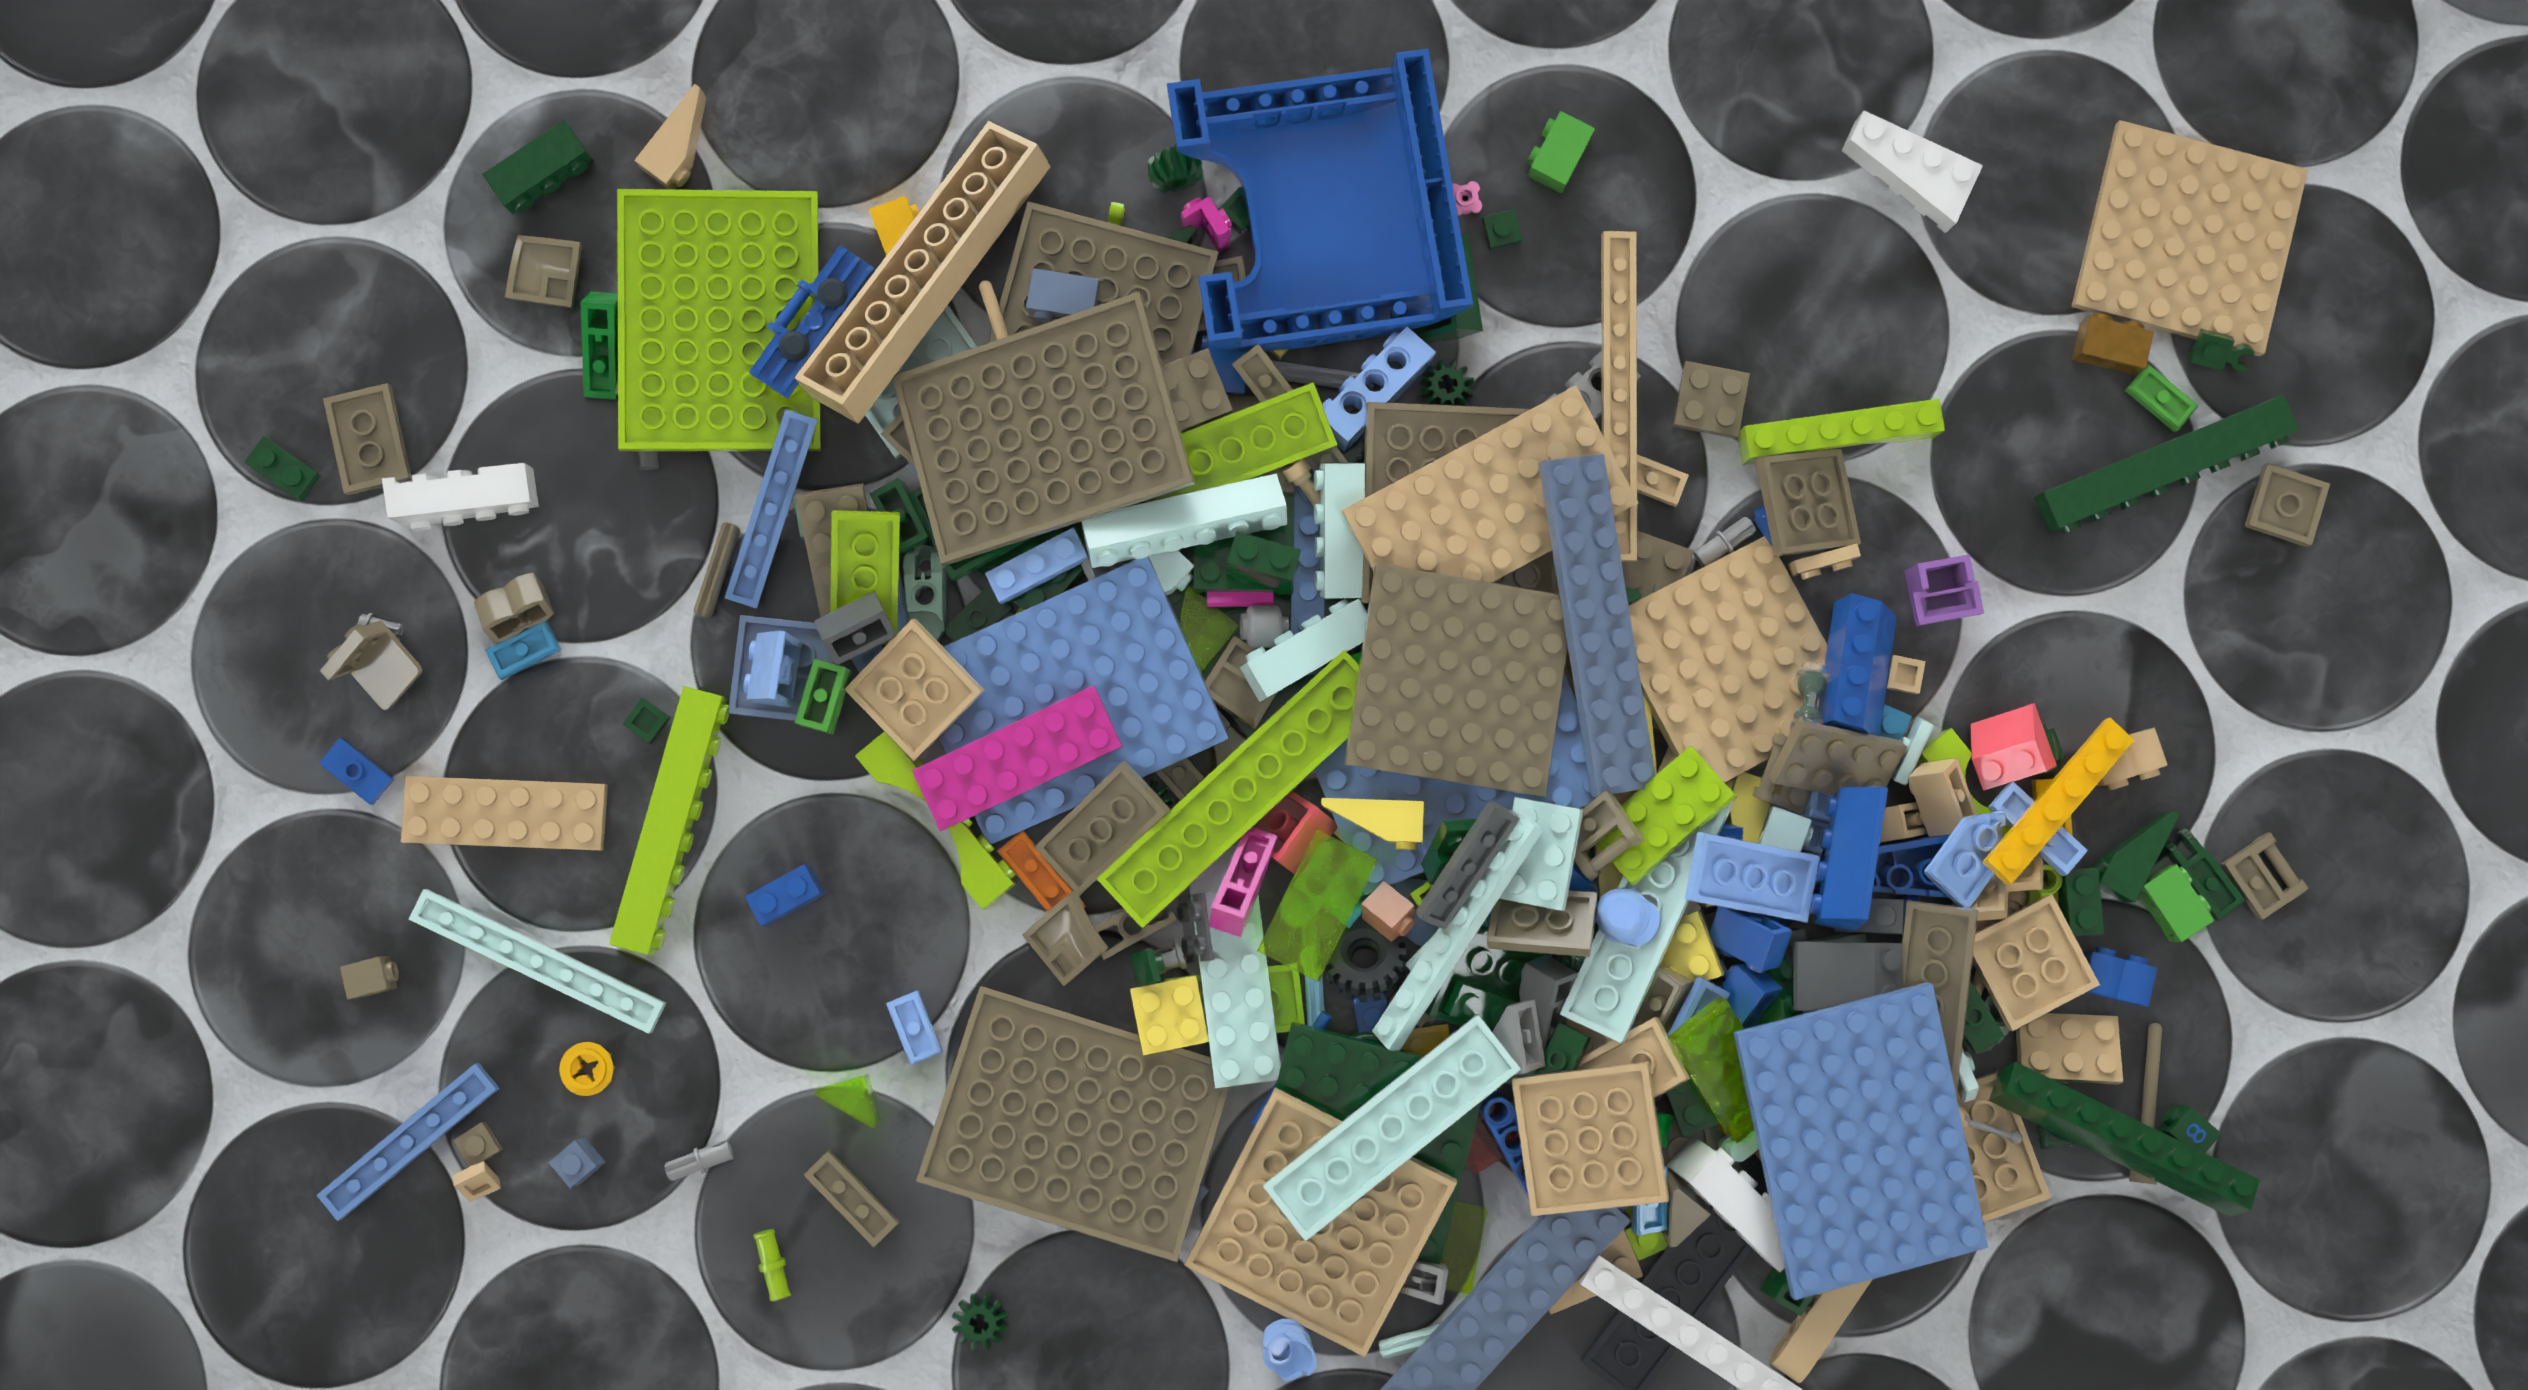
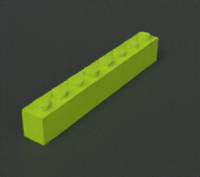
[609,686,729,955]

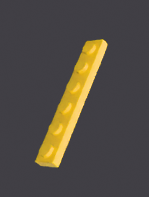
[1982,718,2135,885]

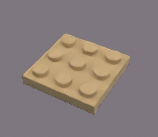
[844,618,985,761]
[1972,894,2100,1031]

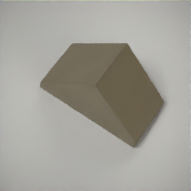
[1662,1171,1711,1247]

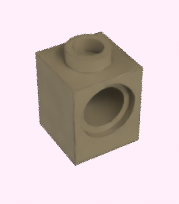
[340,956,399,1000]

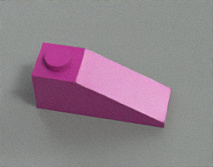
[1209,827,1278,938]

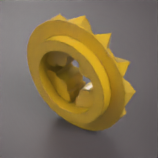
[559,1042,615,1096]

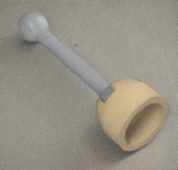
[1958,1105,2023,1144]

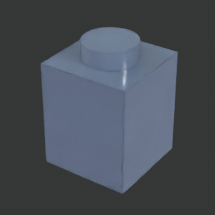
[548,1137,606,1188]

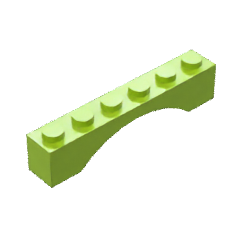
[1738,398,1945,465]
[855,731,1016,910]

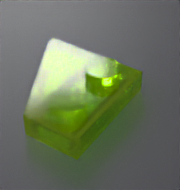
[1179,586,1239,672]

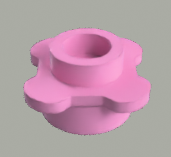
[1452,181,1482,216]

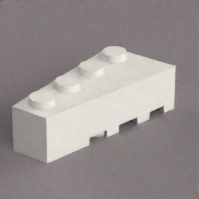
[1842,111,1983,233]
[382,463,539,531]
[1667,1136,1784,1272]

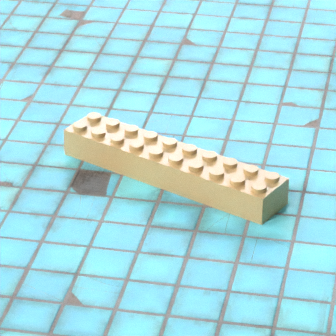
[794,121,1051,424]

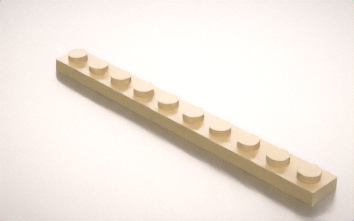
[1601,231,1637,562]

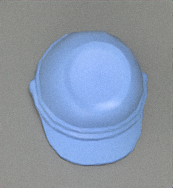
[1595,888,1660,946]

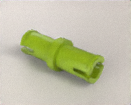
[753,1229,791,1301]

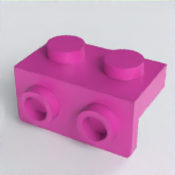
[1181,196,1232,253]

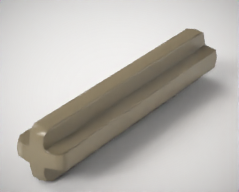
[694,522,740,618]

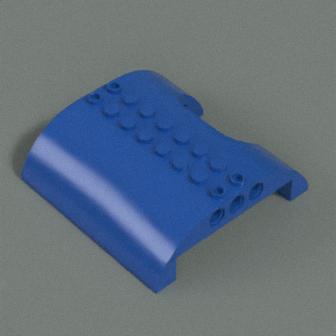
[1167,49,1473,351]

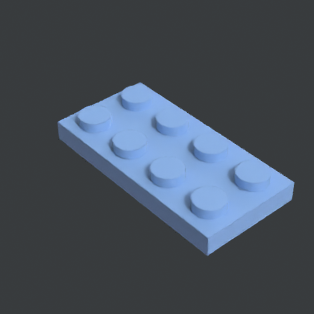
[1685,832,1820,922]

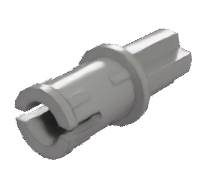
[1693,517,1756,567]
[665,1139,734,1181]

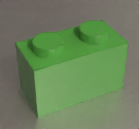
[1526,111,1595,194]
[795,659,852,735]
[2139,864,2215,942]

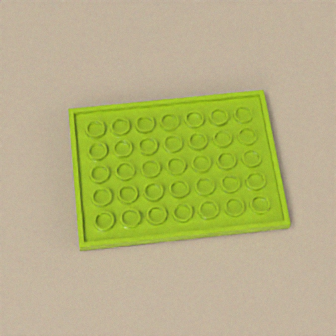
[617,189,821,451]

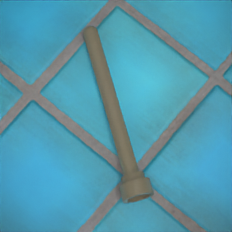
[2129,1023,2162,1185]

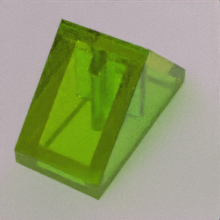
[814,1074,881,1128]

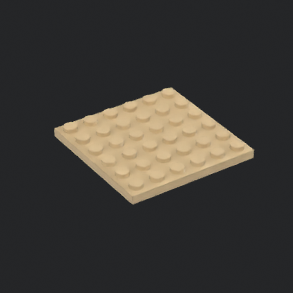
[2071,120,2308,356]
[1629,536,1828,783]
[1184,1088,1457,1357]

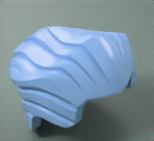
[1263,1319,1317,1381]

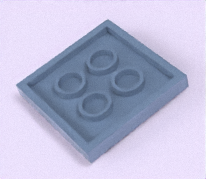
[728,615,835,721]

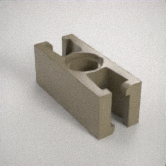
[1094,909,1178,960]

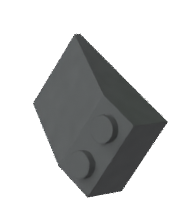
[1794,942,1902,1011]

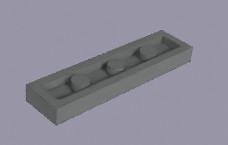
[1415,800,1520,930]

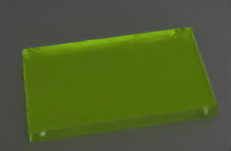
[1440,1201,1488,1294]

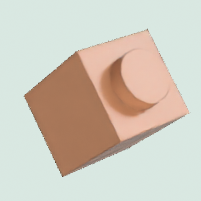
[1361,881,1415,942]

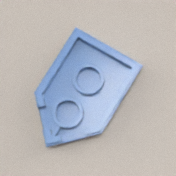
[1924,811,2006,908]

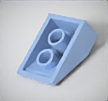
[743,631,802,708]

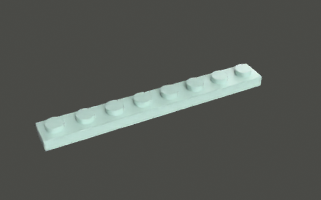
[1372,809,1544,1051]
[409,889,666,1034]

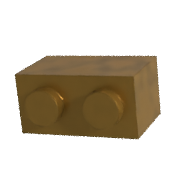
[2072,314,2154,375]

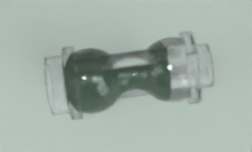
[1790,663,1831,731]

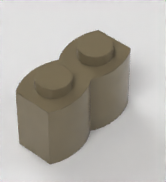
[474,573,554,643]

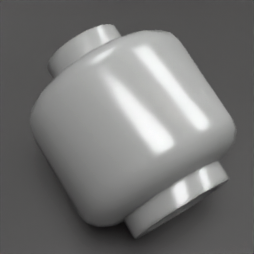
[1240,605,1289,648]

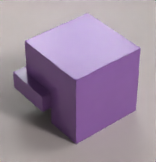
[1904,554,1984,626]

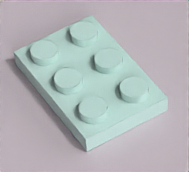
[1500,797,1583,911]

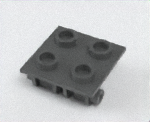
[1177,893,1214,963]

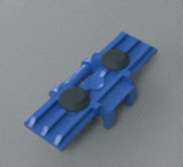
[749,245,876,399]

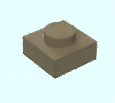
[453,1121,503,1167]

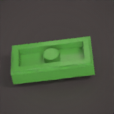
[2124,364,2199,432]

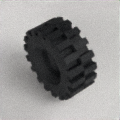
[1322,915,1407,1002]

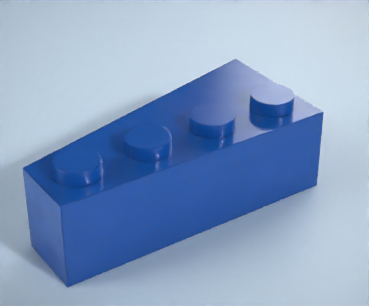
[1820,834,1951,898]

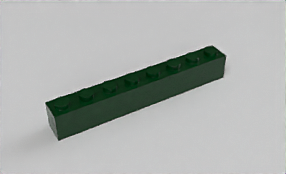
[2034,394,2299,535]
[1989,1062,2260,1217]

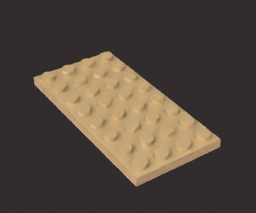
[1342,385,1638,583]

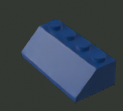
[1816,593,1897,736]
[1810,786,1888,932]

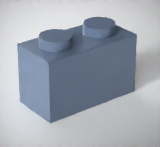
[1026,268,1100,323]

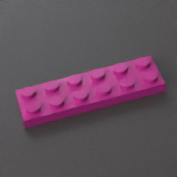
[912,685,1123,831]

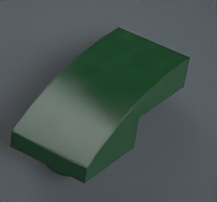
[1129,948,1166,987]

